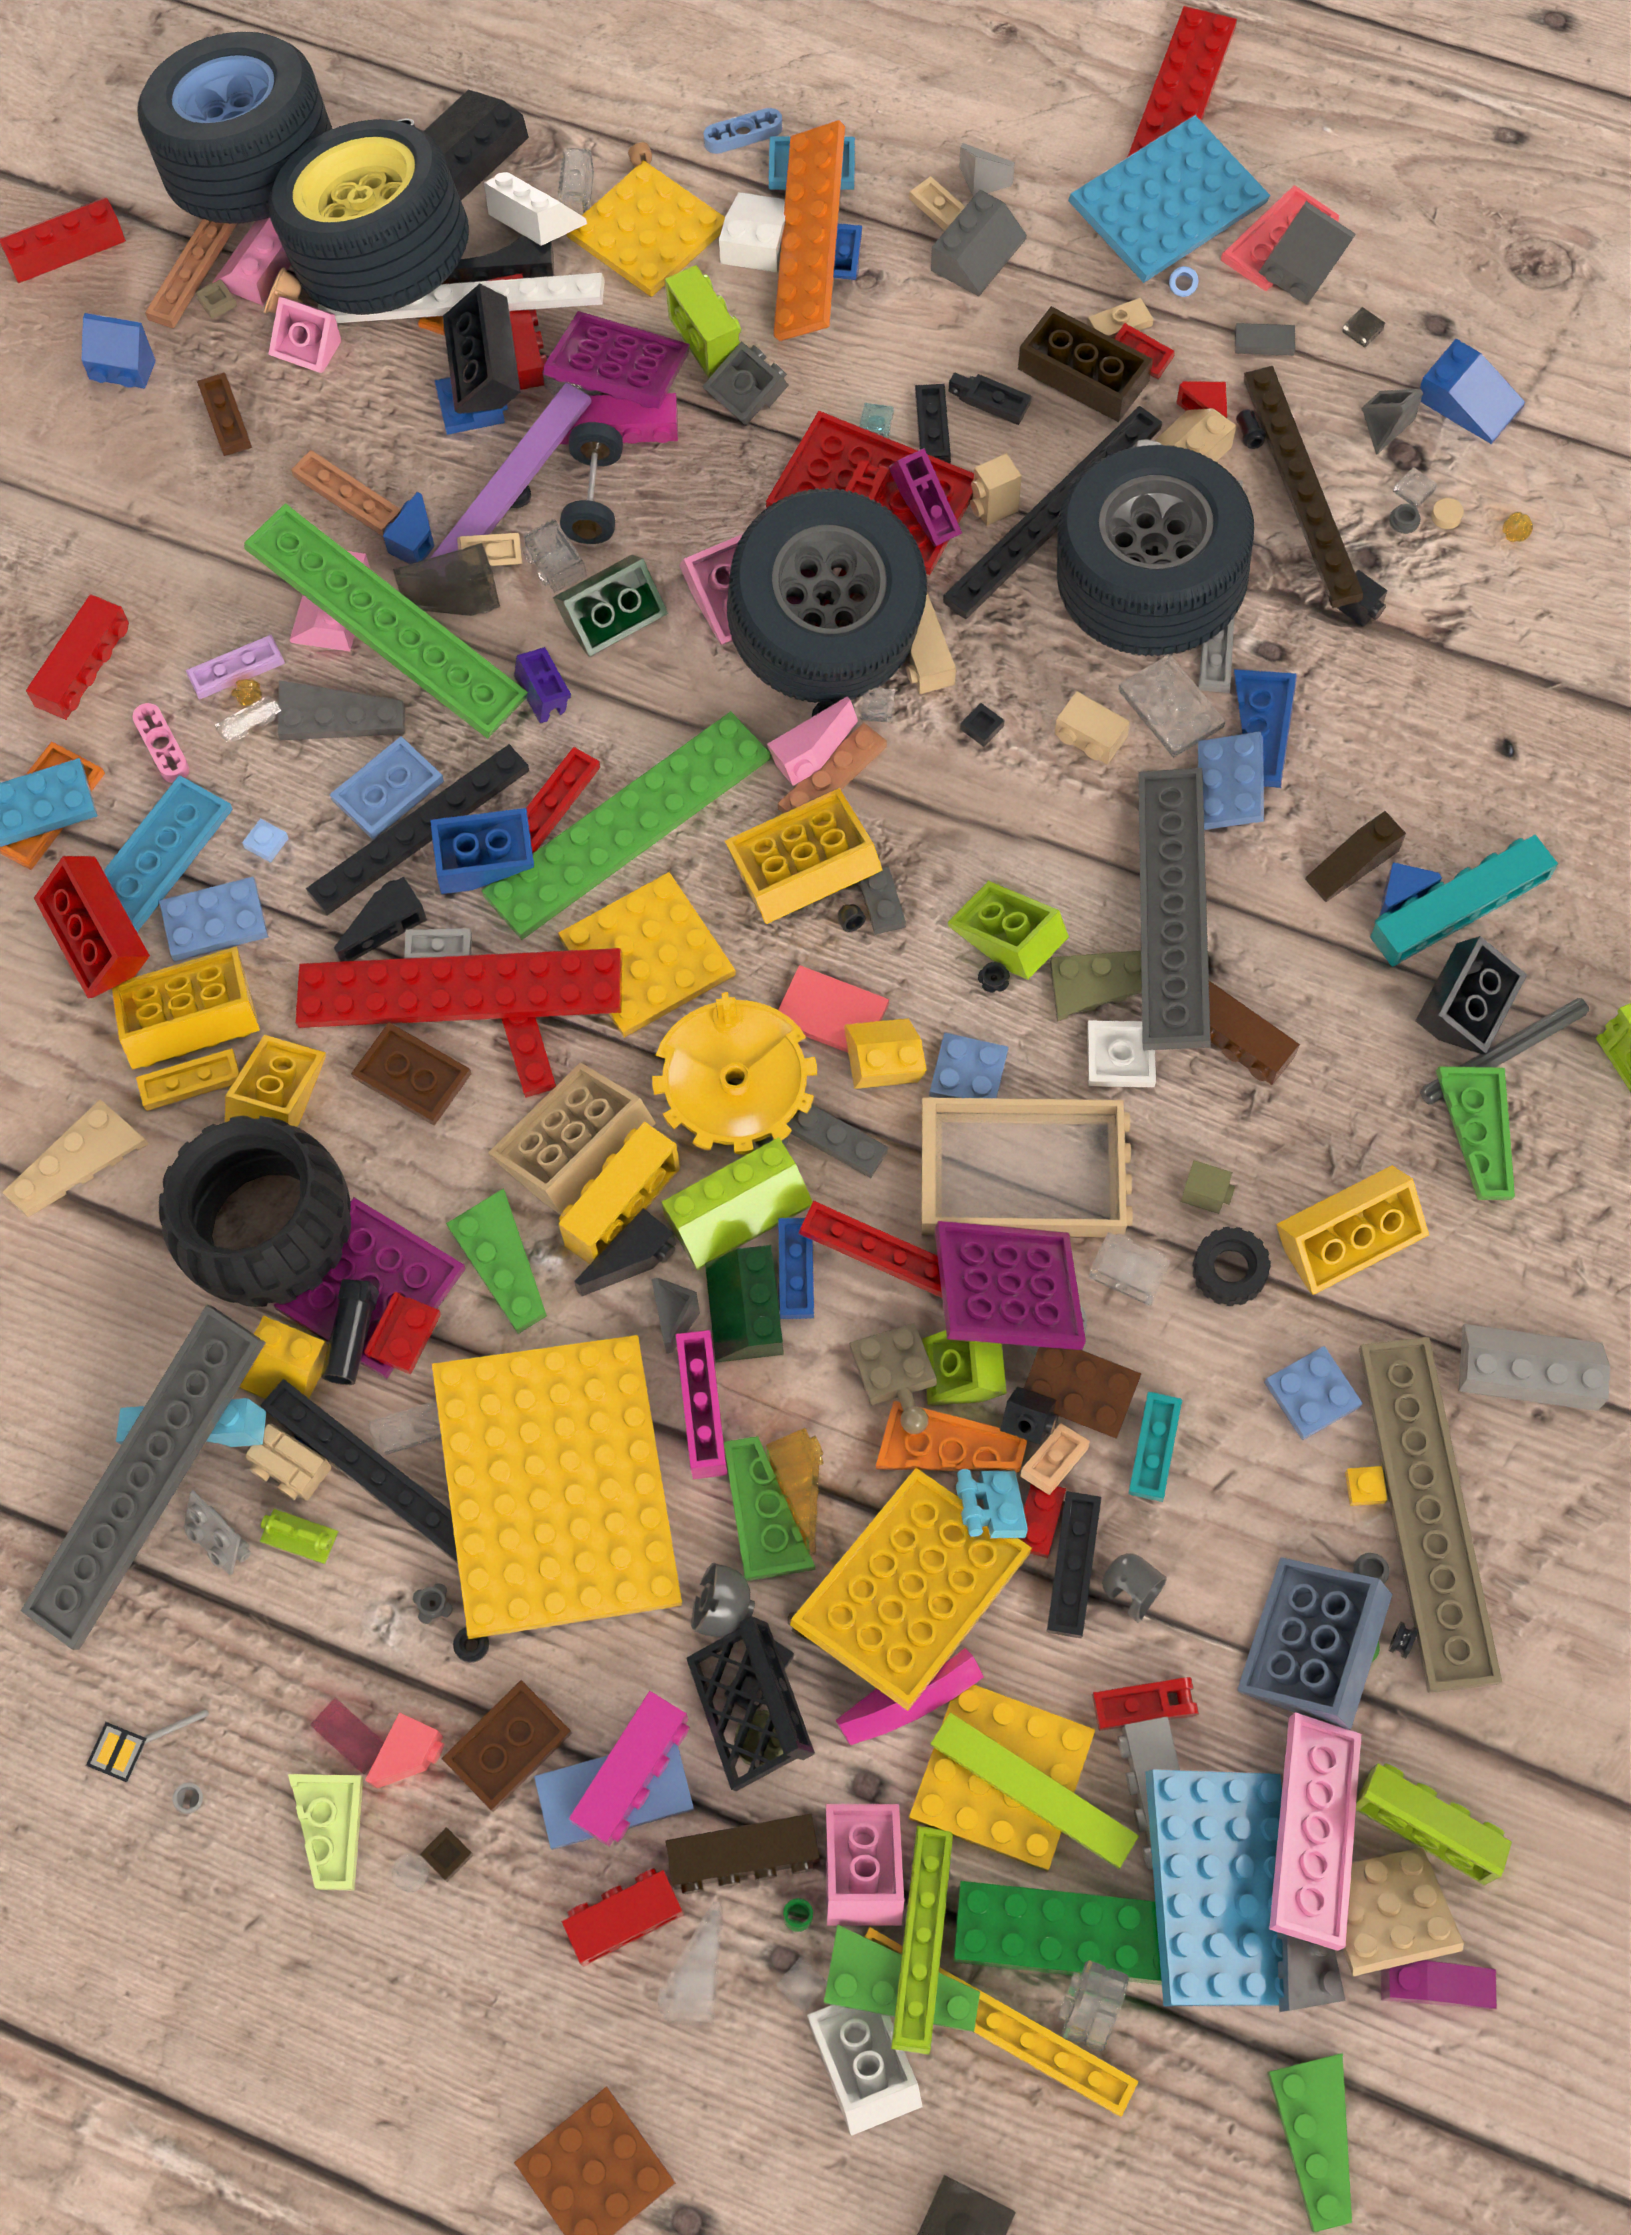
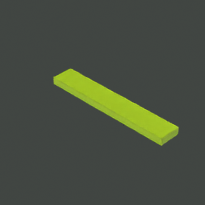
[930,1712,1139,1869]
[891,1826,953,2055]

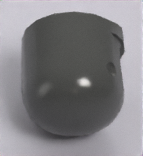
[1102,1553,1167,1623]

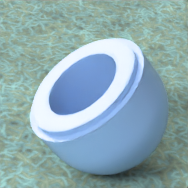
[1169,266,1199,297]

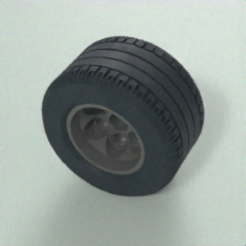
[727,488,927,703]

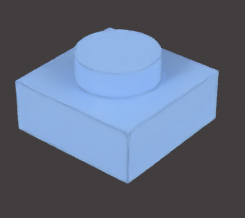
[242,818,289,863]

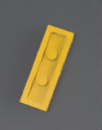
[136,1048,240,1111]

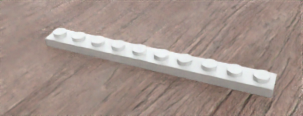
[318,273,605,323]

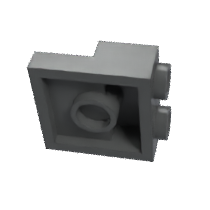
[702,341,789,426]

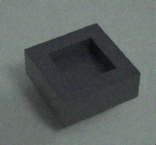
[960,702,1005,747]

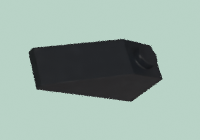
[334,877,427,962]
[574,1208,676,1296]

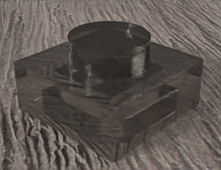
[1342,307,1385,348]

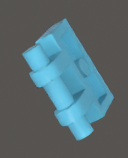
[956,1469,1028,1538]

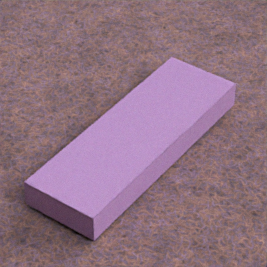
[185,635,285,700]

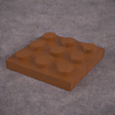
[514,2086,676,2235]

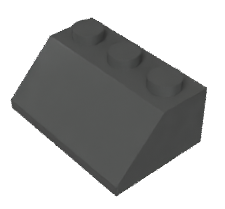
[931,190,1027,297]

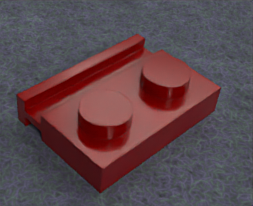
[364,1292,441,1375]

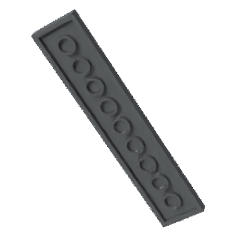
[1138,768,1211,1051]
[21,1305,266,1650]

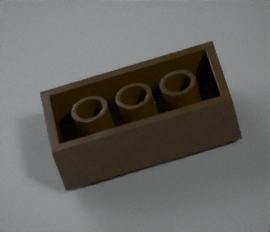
[1018,306,1153,422]

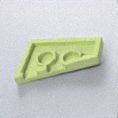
[288,1774,363,1891]

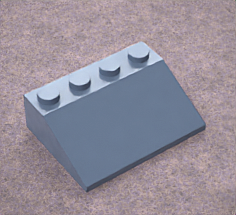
[1237,1557,1393,1730]

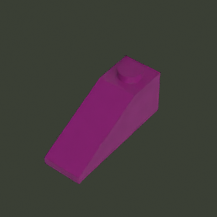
[889,448,962,547]
[1381,1960,1497,2009]

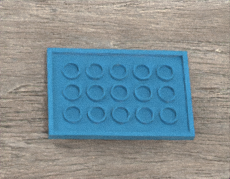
[1068,115,1270,283]
[1145,1769,1284,2006]

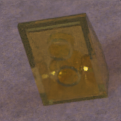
[766,1428,824,1556]

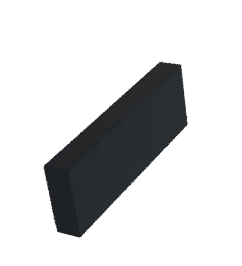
[915,384,951,464]

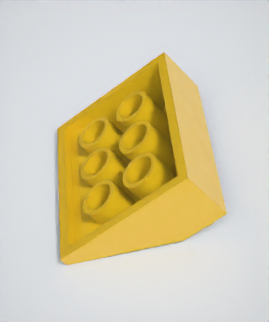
[725,788,883,924]
[112,946,260,1070]

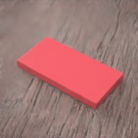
[1221,185,1340,291]

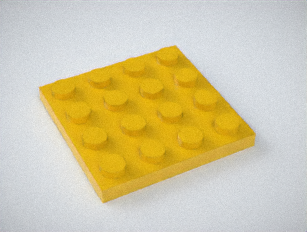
[567,160,725,297]
[558,872,736,1038]
[909,1685,1095,1872]

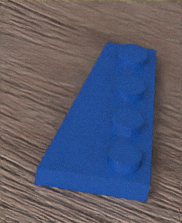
[1234,669,1297,788]

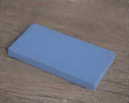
[534,1744,694,1850]

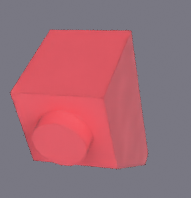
[365,1713,444,1789]

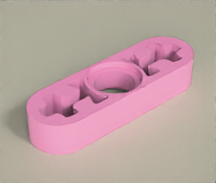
[132,703,189,783]

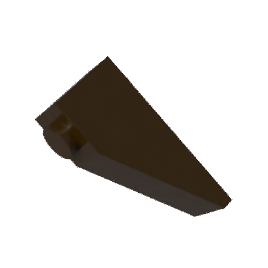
[1305,811,1406,902]

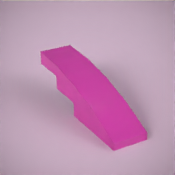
[835,1648,984,1745]

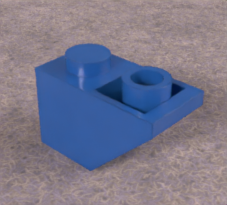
[383,492,435,568]

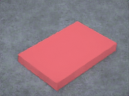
[778,965,889,1053]

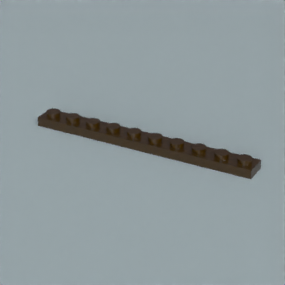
[1244,366,1363,609]

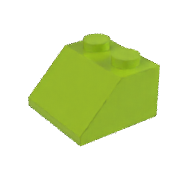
[922,1330,1007,1406]

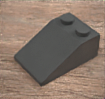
[1258,201,1356,304]

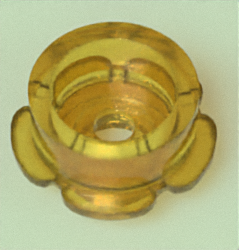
[1502,512,1533,542]
[231,679,262,706]

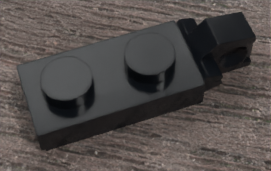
[948,372,1032,425]

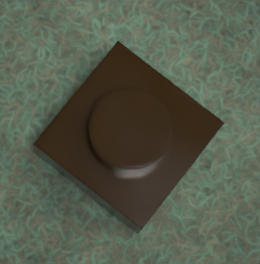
[420,1827,474,1882]

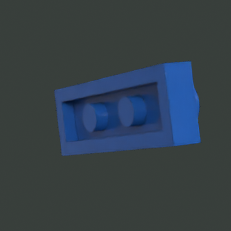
[778,1218,814,1319]

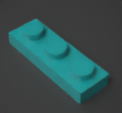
[1128,1391,1182,1502]

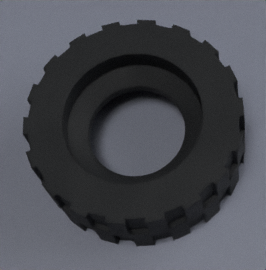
[1192,1227,1271,1306]

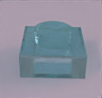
[859,403,894,438]

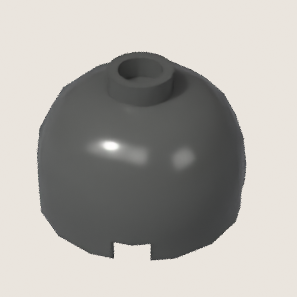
[691,1563,755,1637]

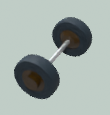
[560,422,623,544]

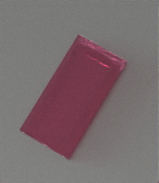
[310,1697,384,1775]

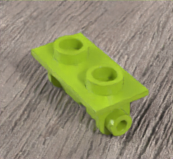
[260,1509,339,1564]

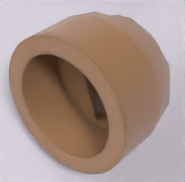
[628,142,652,167]

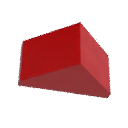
[1176,381,1227,418]

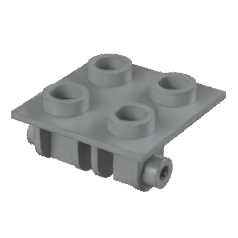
[184,1490,251,1575]

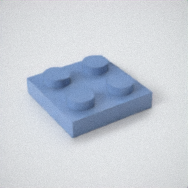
[929,1033,1009,1098]
[1264,1346,1363,1441]

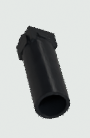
[321,1279,379,1385]

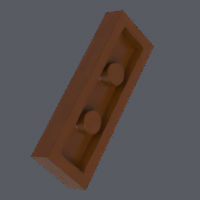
[197,372,252,456]

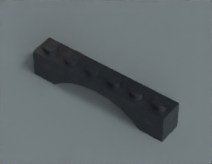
[442,236,554,284]

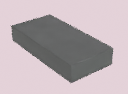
[1235,323,1295,356]

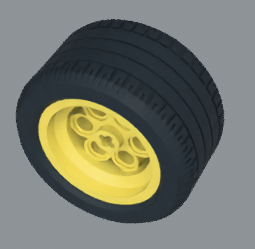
[268,119,469,315]

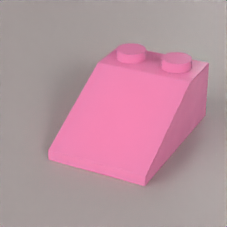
[826,1804,904,1926]

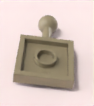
[849,1323,937,1434]

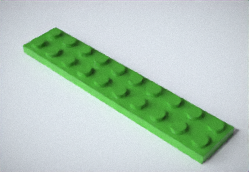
[244,503,528,739]
[482,711,771,940]

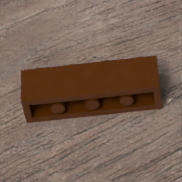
[1209,981,1300,1085]

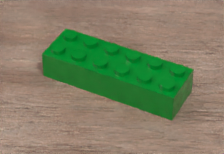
[953,1881,1162,1985]

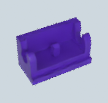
[514,647,571,723]

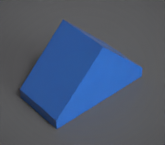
[1379,862,1442,916]

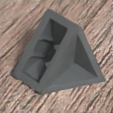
[1361,388,1423,455]
[652,1278,700,1354]

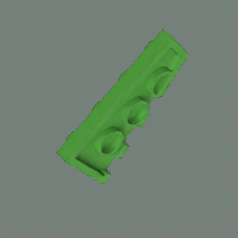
[1435,1067,1515,1200]
[446,1188,547,1334]
[724,1436,816,1581]
[824,1924,980,2032]
[1267,2053,1352,2232]

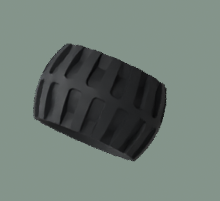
[159,1116,351,1307]

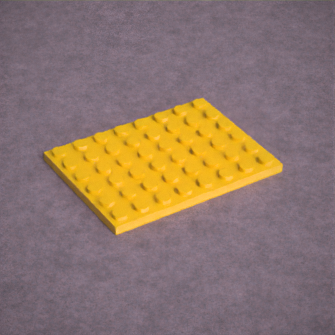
[432,1335,682,1639]

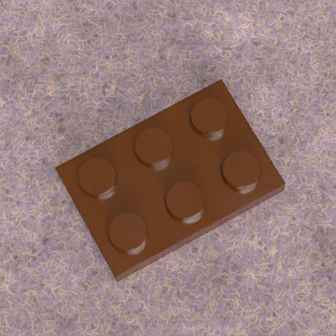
[351,1022,472,1126]
[1024,1347,1142,1439]
[441,1680,572,1812]

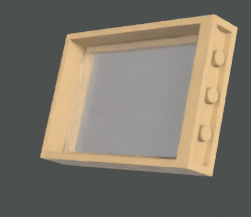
[921,1098,1133,1238]

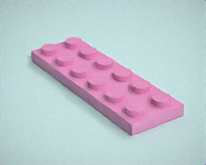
[1269,1712,1362,1951]

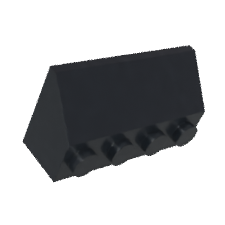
[443,283,521,414]

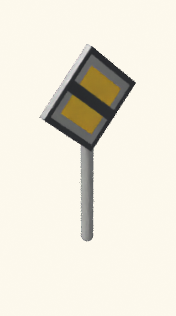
[86,1710,209,1783]

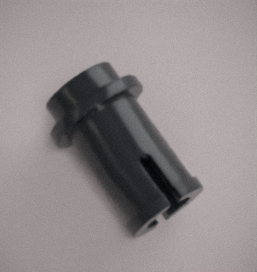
[1236,409,1266,449]

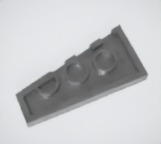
[278,680,405,741]
[1277,1932,1346,2012]

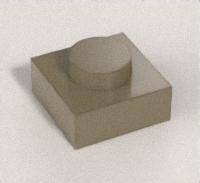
[195,279,237,319]

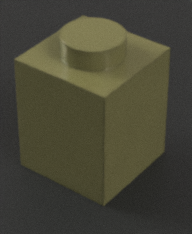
[1180,1160,1235,1214]

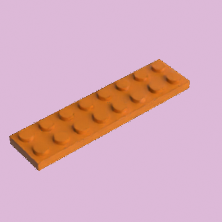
[773,120,845,341]

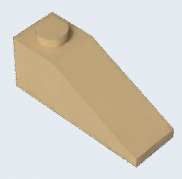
[906,592,956,694]

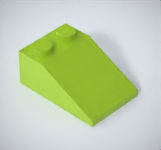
[947,881,1069,980]

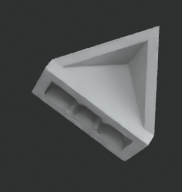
[959,143,1015,197]

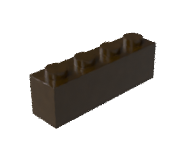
[665,1813,820,1894]

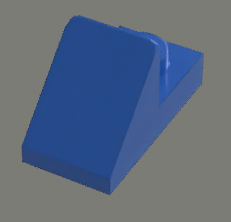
[833,223,862,280]

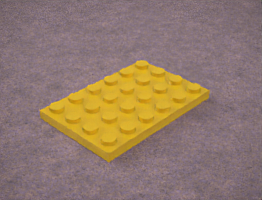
[790,1468,1032,1711]

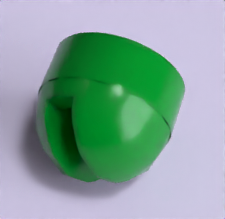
[783,1898,813,1932]

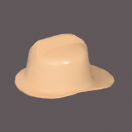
[264,267,303,314]

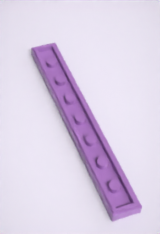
[423,382,592,587]

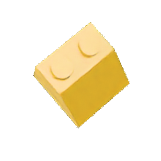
[844,1018,927,1089]
[239,1316,328,1399]

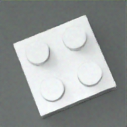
[1087,1020,1156,1087]

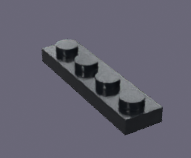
[1046,1491,1102,1639]

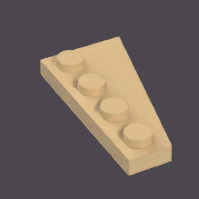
[2,1099,148,1218]

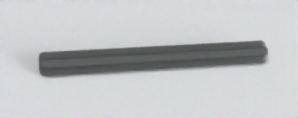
[1420,998,1589,1104]

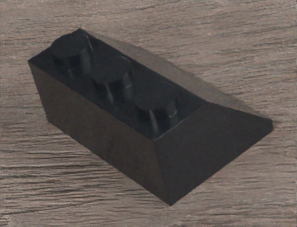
[1415,936,1527,1055]

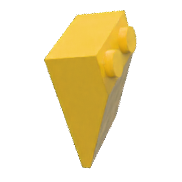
[225,1035,326,1127]

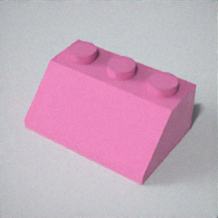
[212,217,291,306]
[290,551,370,651]

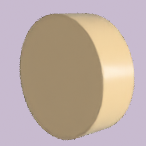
[1431,498,1464,529]

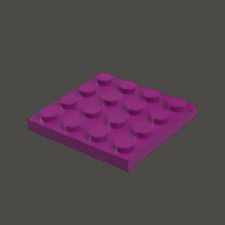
[543,311,690,409]
[273,1197,466,1379]
[935,1221,1086,1350]

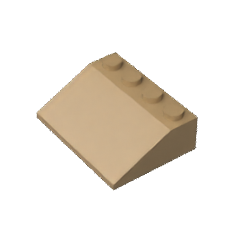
[488,1062,656,1214]

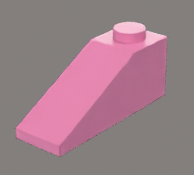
[767,696,858,786]

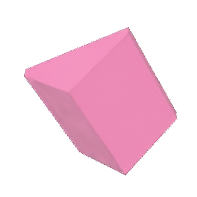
[268,296,341,373]

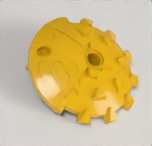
[652,992,817,1154]

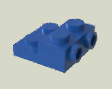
[434,377,508,435]

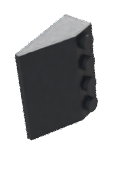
[424,89,529,200]

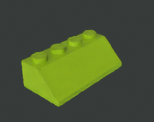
[661,1137,813,1270]
[1356,1763,1512,1886]

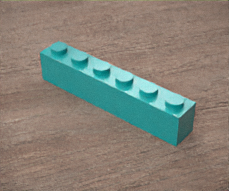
[1370,834,1558,967]

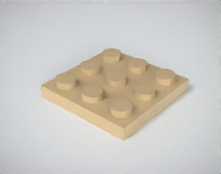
[1343,1847,1464,1976]

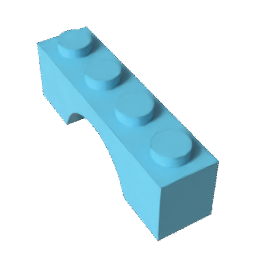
[116,1398,266,1447]

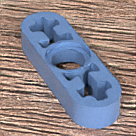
[703,108,783,154]

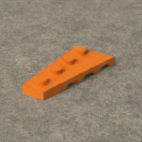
[876,1400,1028,1472]

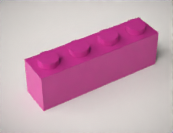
[560,393,678,444]
[676,1330,728,1480]
[569,1690,690,1847]

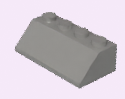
[1458,1324,1610,1411]

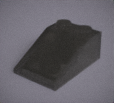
[393,543,500,616]

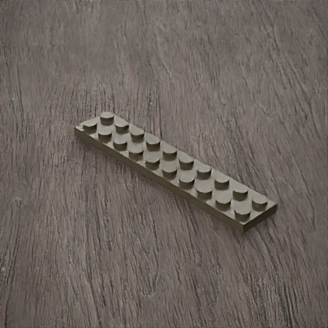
[1359,1337,1502,1693]

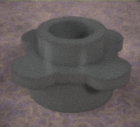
[413,1583,453,1624]

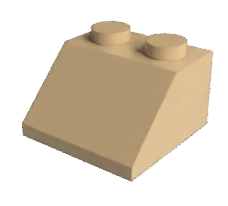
[1154,409,1236,462]

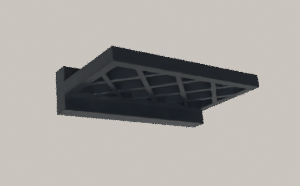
[686,1616,815,1791]

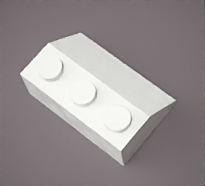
[484,172,587,246]

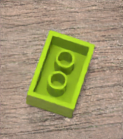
[665,265,741,378]

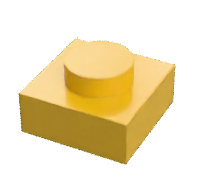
[1345,1466,1387,1506]

